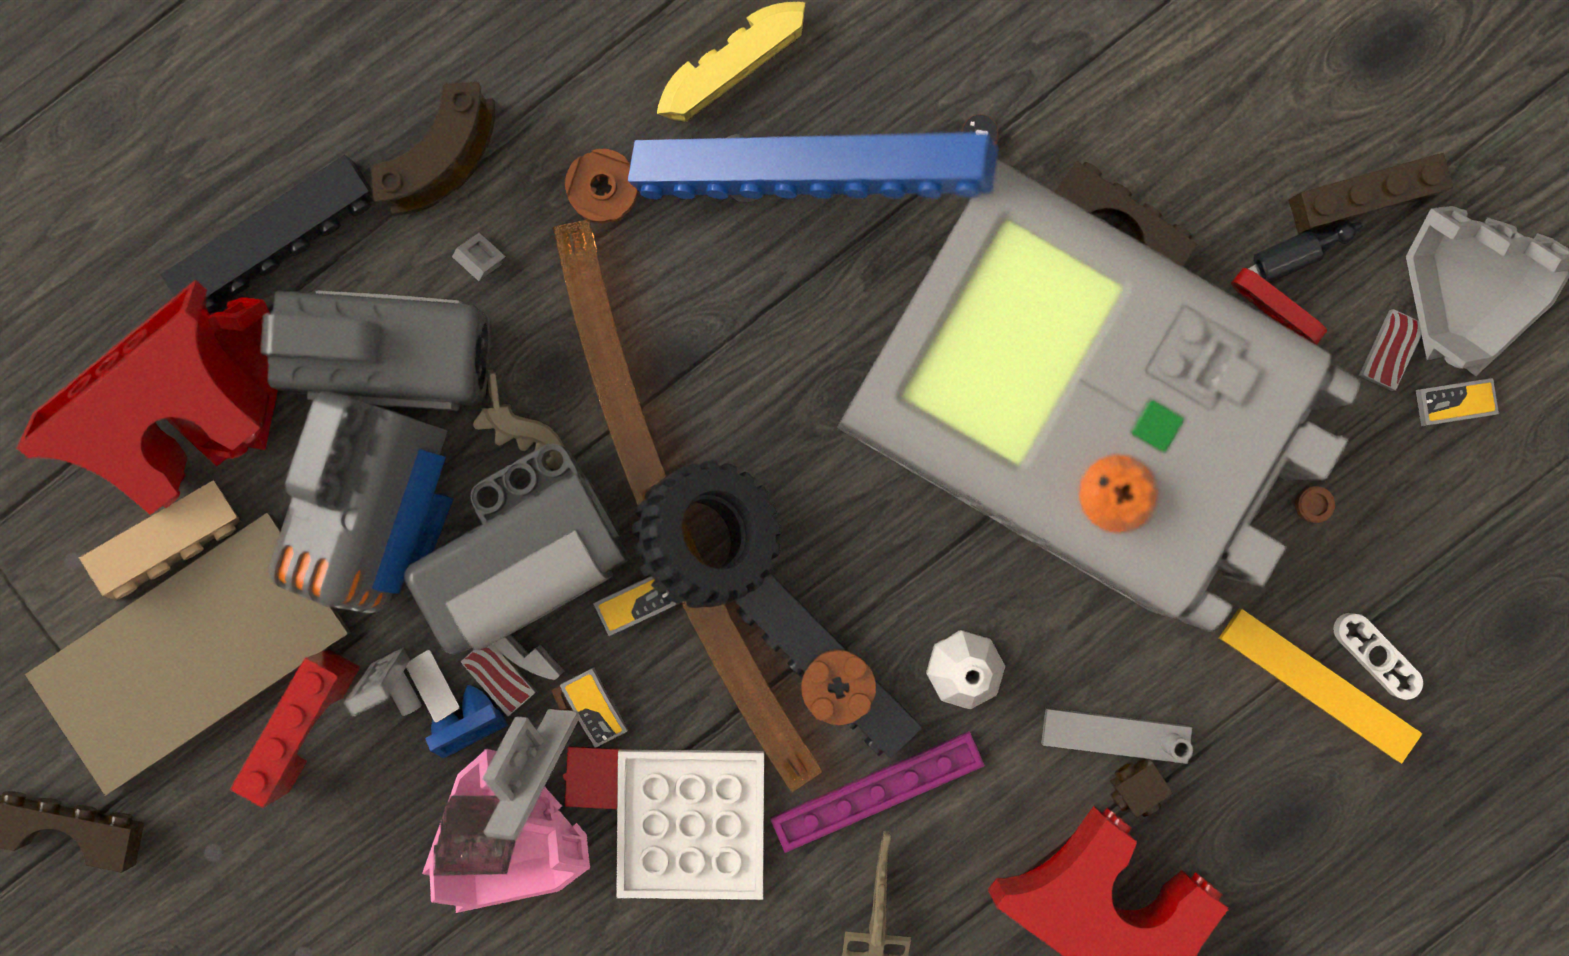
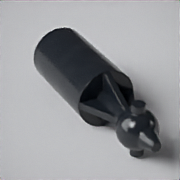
[1253,220,1363,283]

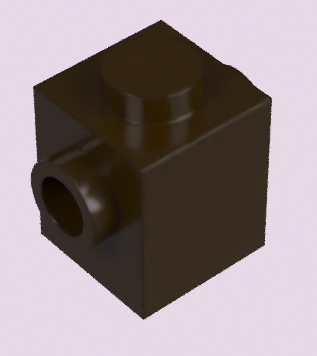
[1110,758,1173,818]

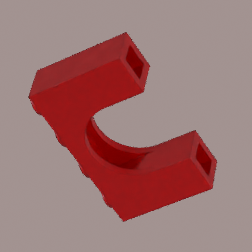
[230,649,360,808]

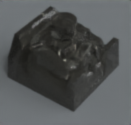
[433,796,516,876]

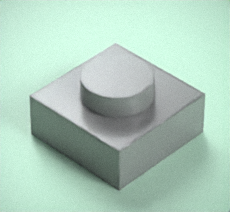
[452,233,505,281]

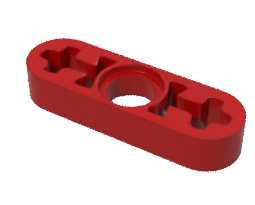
[1231,268,1327,346]

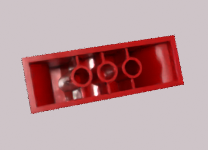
[17,280,268,515]
[988,806,1228,956]

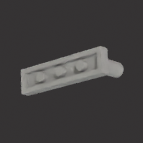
[345,648,422,716]
[1041,708,1193,764]

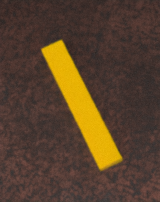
[1219,608,1422,764]

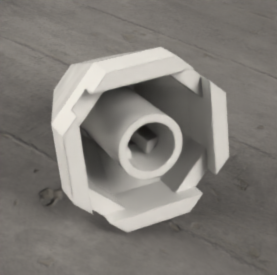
[926,630,1005,709]

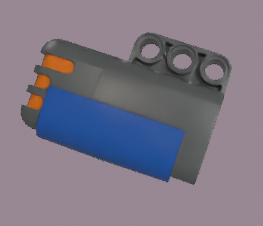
[269,391,448,613]

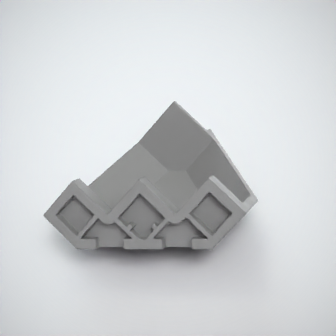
[1406,206,1569,376]

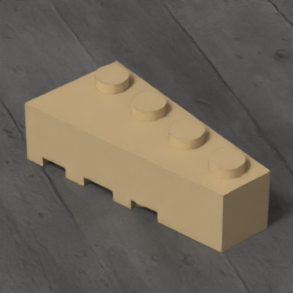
[79,480,241,601]

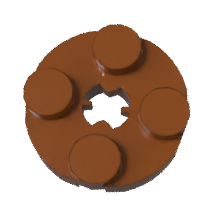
[565,149,639,223]
[801,649,876,725]

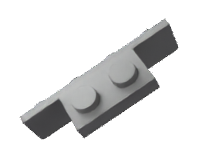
[482,709,579,840]

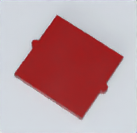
[563,746,631,809]

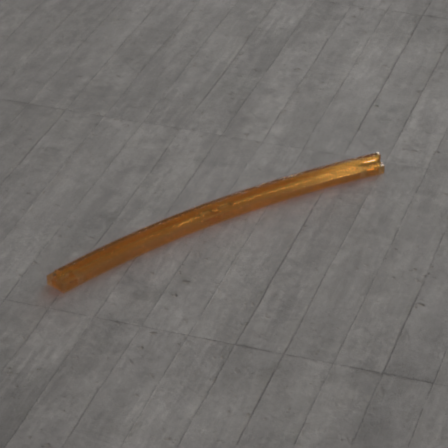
[553,219,822,792]

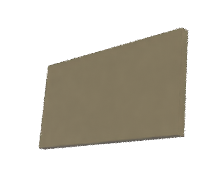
[25,512,351,796]

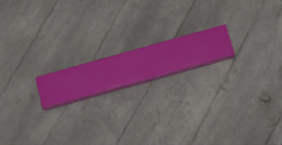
[770,731,985,853]

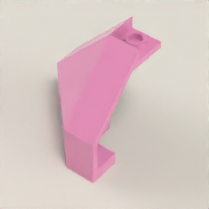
[422,749,590,913]

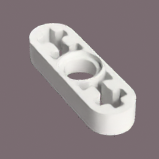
[1334,613,1423,700]

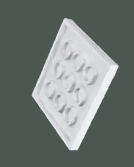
[617,750,764,900]

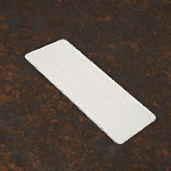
[406,650,459,722]

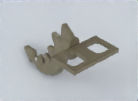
[473,367,565,472]
[842,830,911,956]

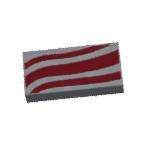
[1359,309,1422,391]
[461,645,537,716]

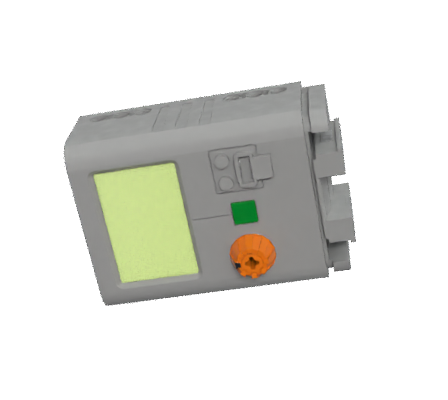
[837,160,1359,631]

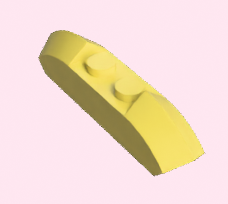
[657,2,805,122]

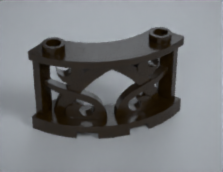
[371,81,495,216]

